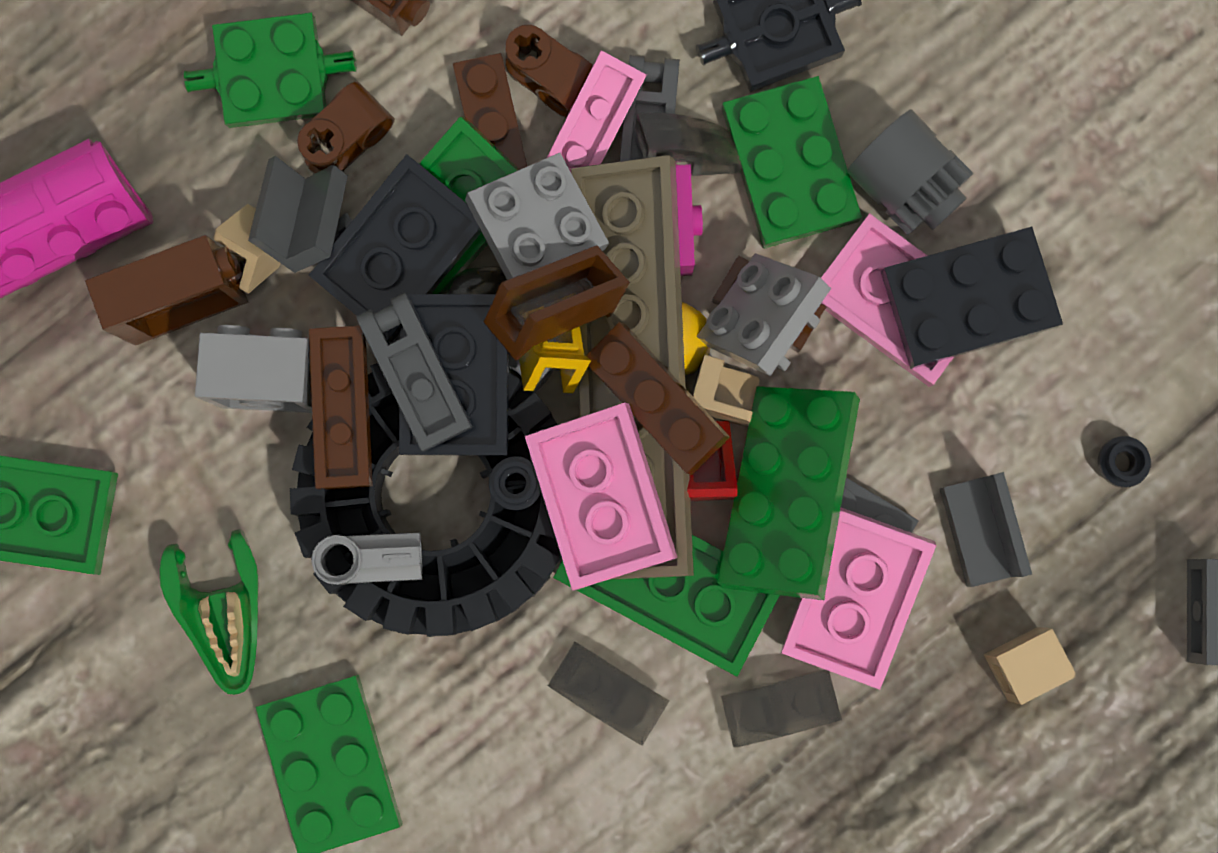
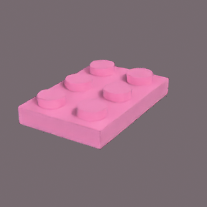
[821,213,954,387]
[525,403,678,591]
[781,508,937,690]

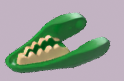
[159,529,259,695]

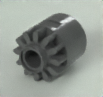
[847,109,974,235]

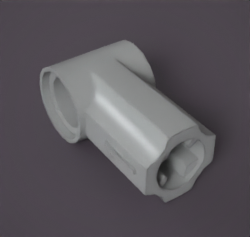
[312,532,422,585]

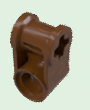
[505,25,593,118]
[297,81,395,174]

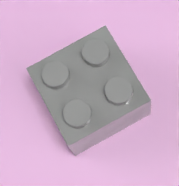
[195,325,312,413]

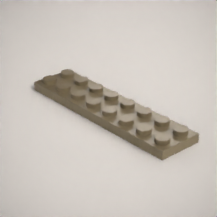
[571,155,694,580]

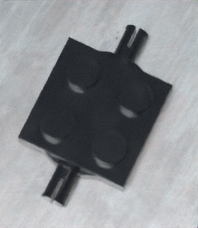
[696,0,862,92]

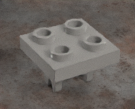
[465,153,609,280]
[697,253,831,376]

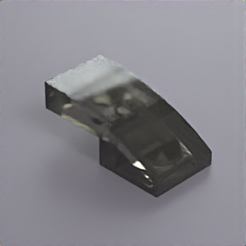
[635,113,742,176]
[548,642,670,746]
[721,669,842,747]

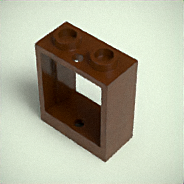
[85,235,249,346]

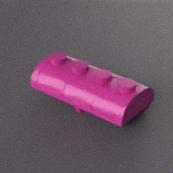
[0,138,154,299]

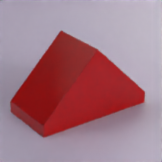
[687,421,738,501]

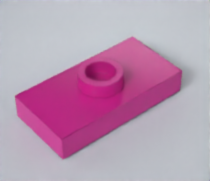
[676,164,703,276]

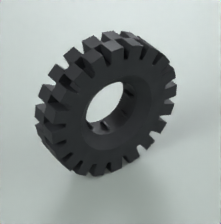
[290,363,562,637]

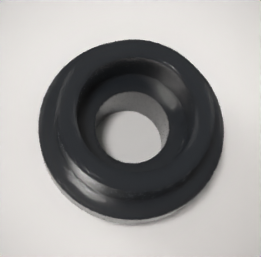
[1097,436,1151,488]
[489,457,541,510]

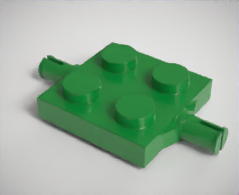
[184,13,357,128]

